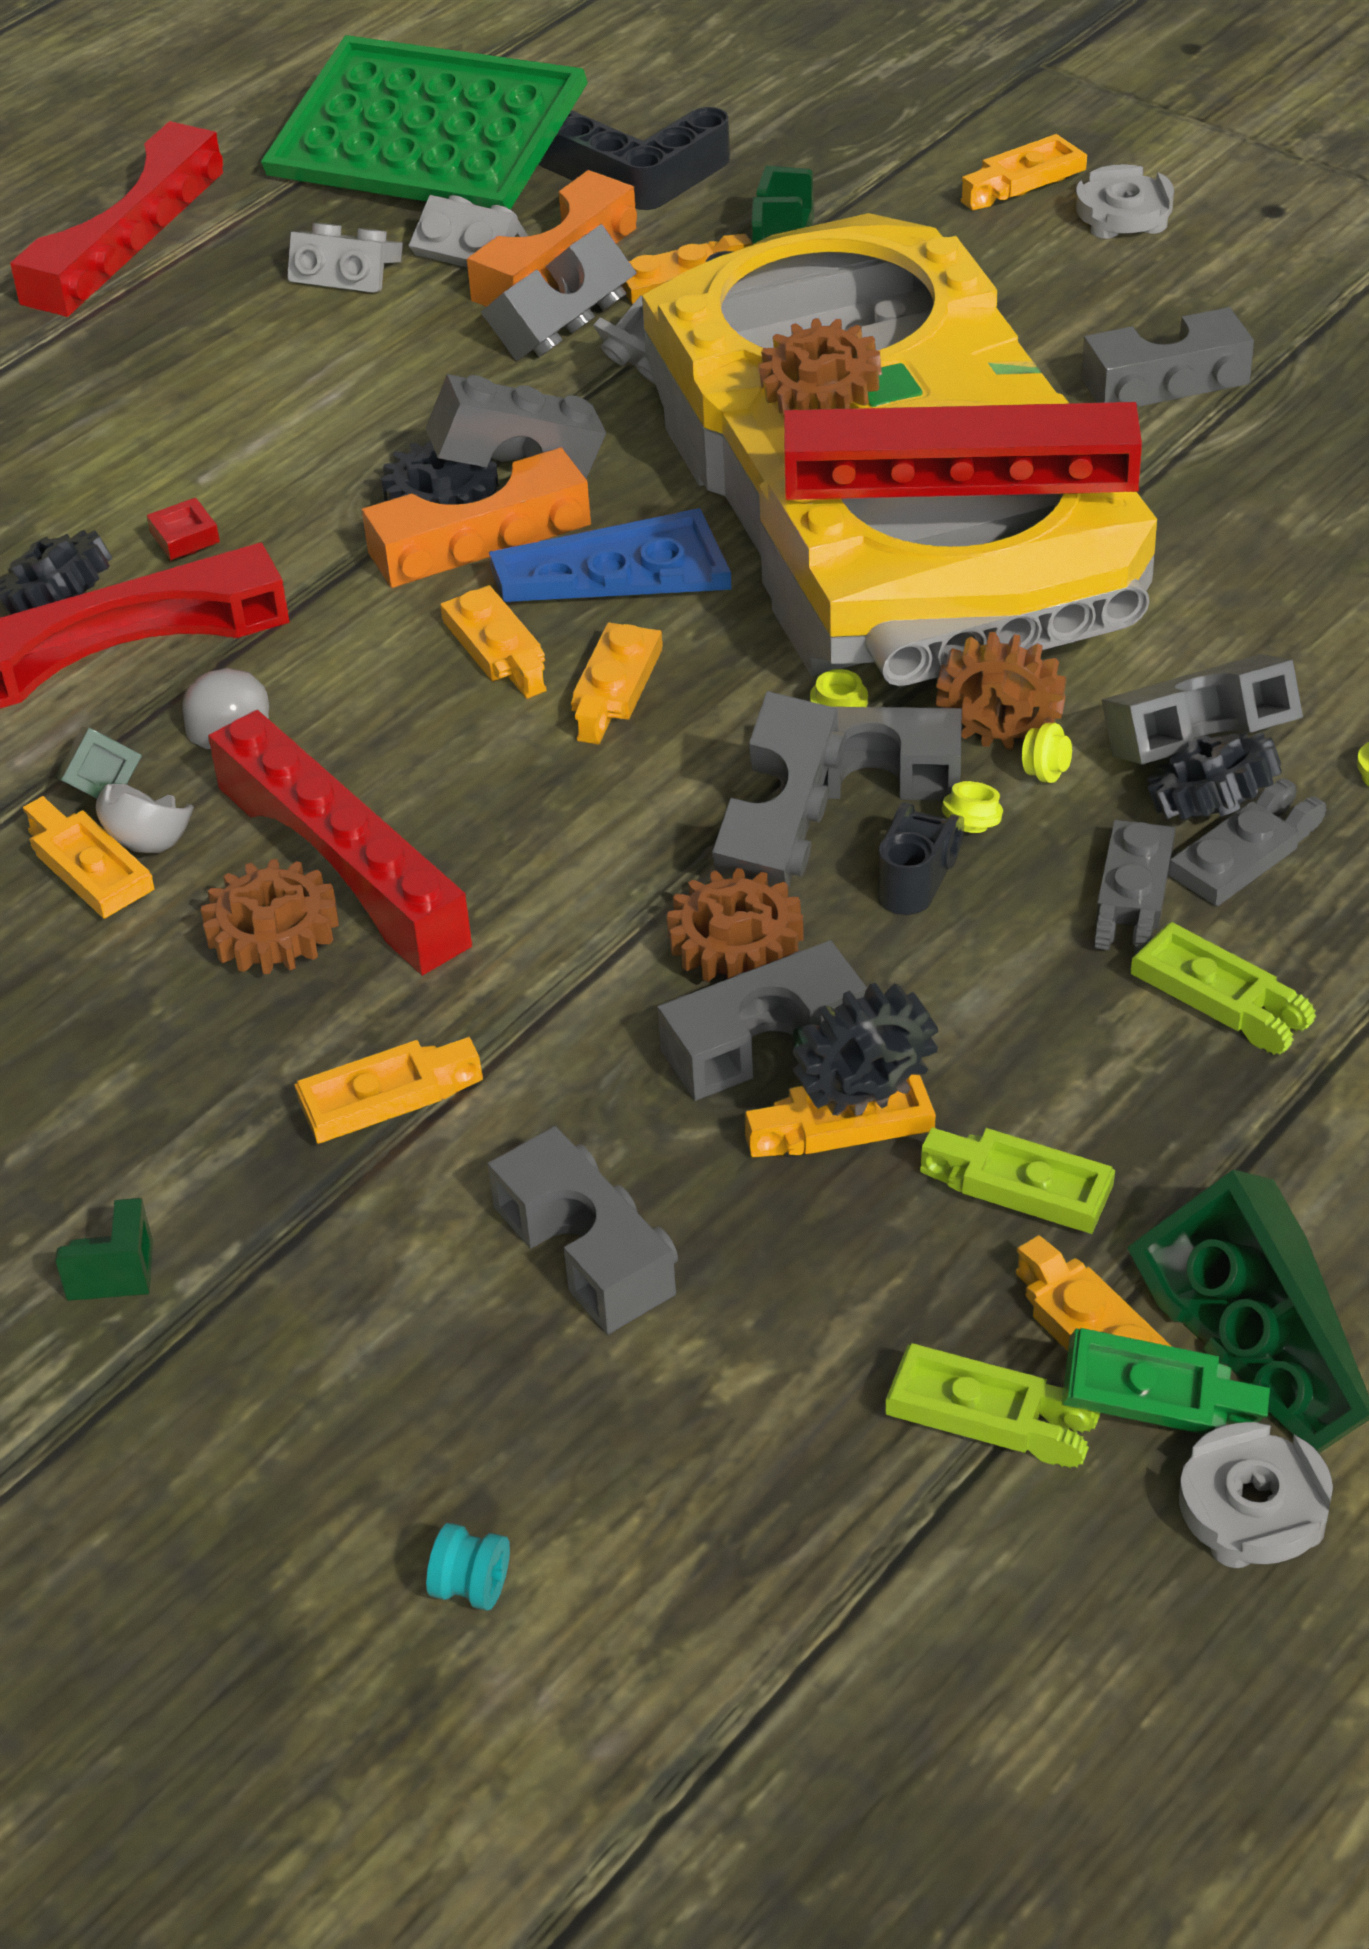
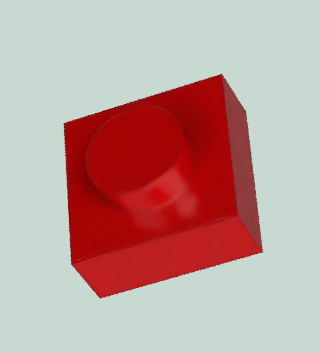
[146,497,220,560]

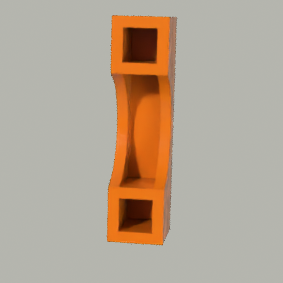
[467,170,637,307]
[362,447,591,588]

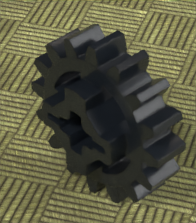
[381,440,499,505]
[0,530,113,615]
[1147,732,1282,820]
[793,983,939,1116]

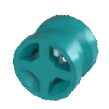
[426,1523,510,1611]

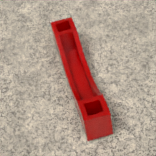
[10,121,223,317]
[0,542,290,709]
[208,709,472,976]

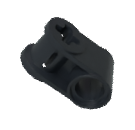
[878,802,964,915]

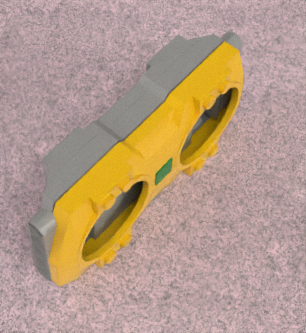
[642,213,1157,686]

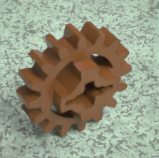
[759,318,882,415]
[936,632,1067,749]
[201,859,339,974]
[667,868,804,982]

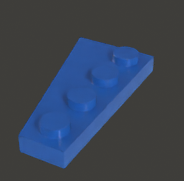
[489,508,732,602]

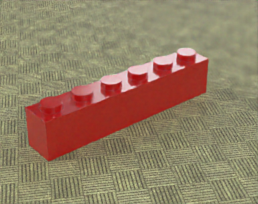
[784,402,1142,500]

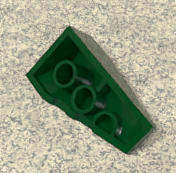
[1127,1170,1369,1454]

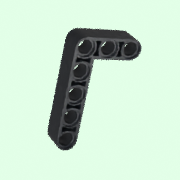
[538,107,730,210]

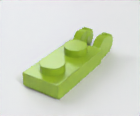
[1131,922,1316,1055]
[886,1343,1100,1469]

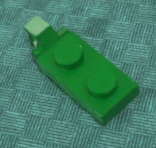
[1062,1328,1270,1434]

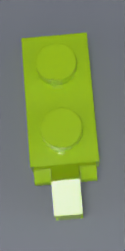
[920,1127,1115,1234]

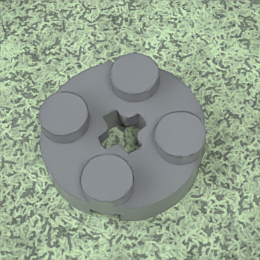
[1076,164,1174,239]
[1179,1422,1333,1568]

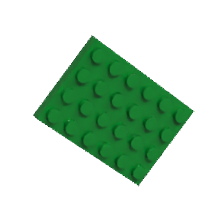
[261,35,588,210]

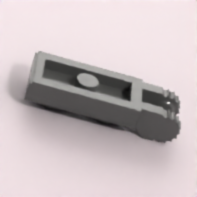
[1169,778,1327,907]
[1095,820,1176,954]

